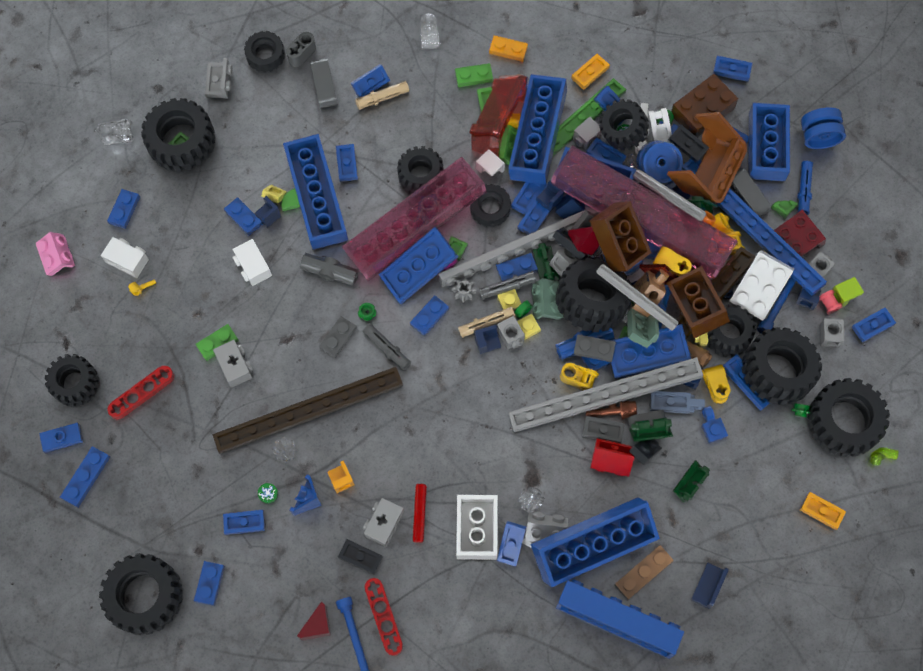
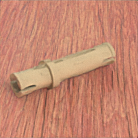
[355,81,409,110]
[458,306,516,338]

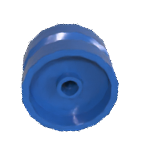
[800,107,846,149]
[636,140,683,183]

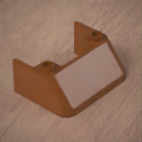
[667,112,747,203]

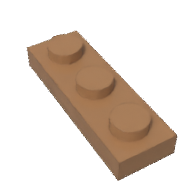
[614,545,674,600]

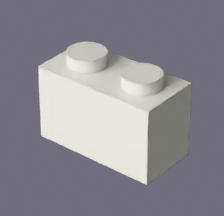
[101,237,149,278]
[232,239,272,286]

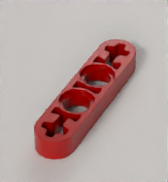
[107,365,174,420]
[365,578,403,656]

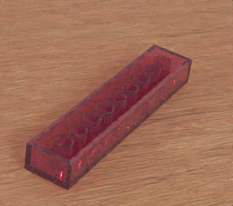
[551,146,738,279]

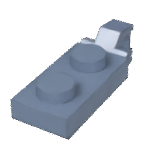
[650,391,705,414]

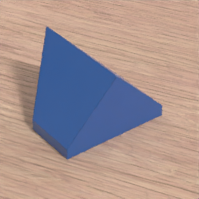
[289,474,322,516]

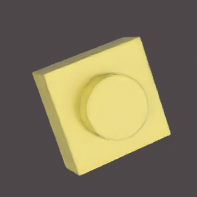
[261,185,287,203]
[497,289,521,311]
[517,314,541,340]
[693,333,708,348]

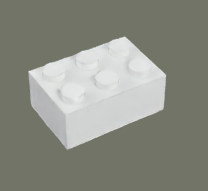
[729,250,794,321]
[456,495,498,560]

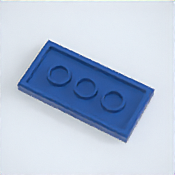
[378,227,459,304]
[610,324,691,379]

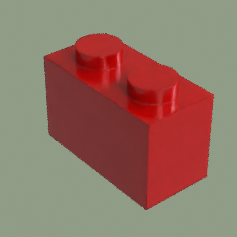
[590,438,634,477]

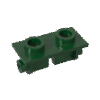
[688,196,718,214]
[533,243,559,281]
[629,417,673,442]
[673,460,710,503]

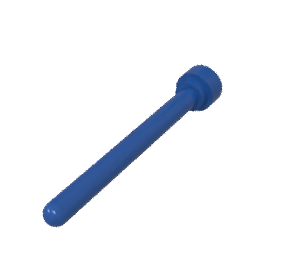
[757,259,806,334]
[336,597,369,671]

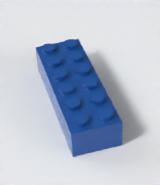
[508,74,567,185]
[283,134,348,250]
[531,497,660,587]
[556,579,684,659]

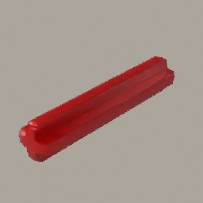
[413,484,427,543]

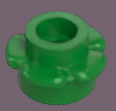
[358,303,377,321]
[791,403,810,417]

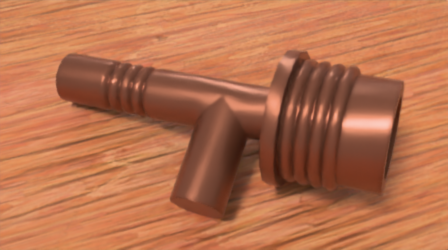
[586,400,637,420]

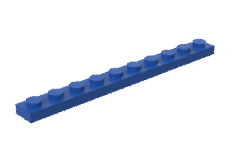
[682,159,827,296]

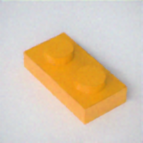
[489,35,528,62]
[571,53,610,90]
[800,492,846,530]

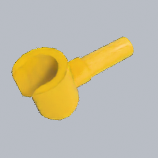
[128,279,156,296]

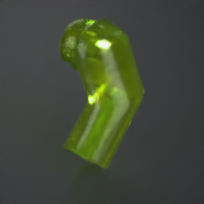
[870,447,899,466]

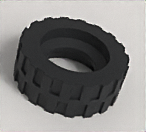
[244,31,285,72]
[470,184,511,227]

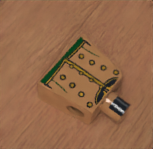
[631,269,669,318]

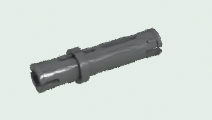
[479,271,537,300]
[363,323,411,370]

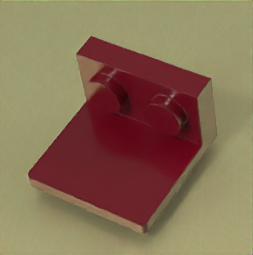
[774,209,826,257]

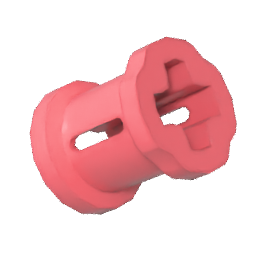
[819,290,843,315]

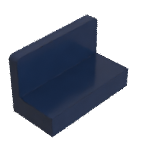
[691,563,729,609]

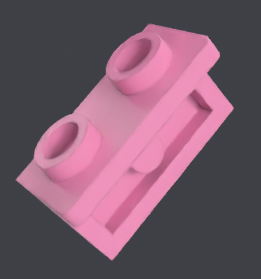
[35,232,75,276]

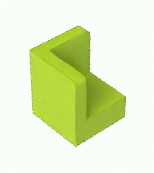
[832,277,864,307]

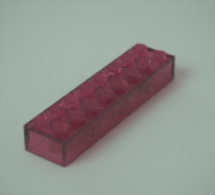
[342,157,487,281]

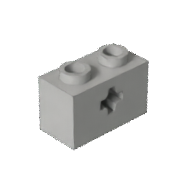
[213,340,253,388]
[363,498,404,548]

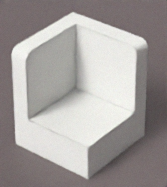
[476,149,505,176]

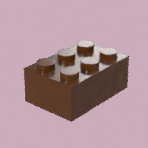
[671,74,739,137]
[589,201,652,272]
[667,266,730,338]

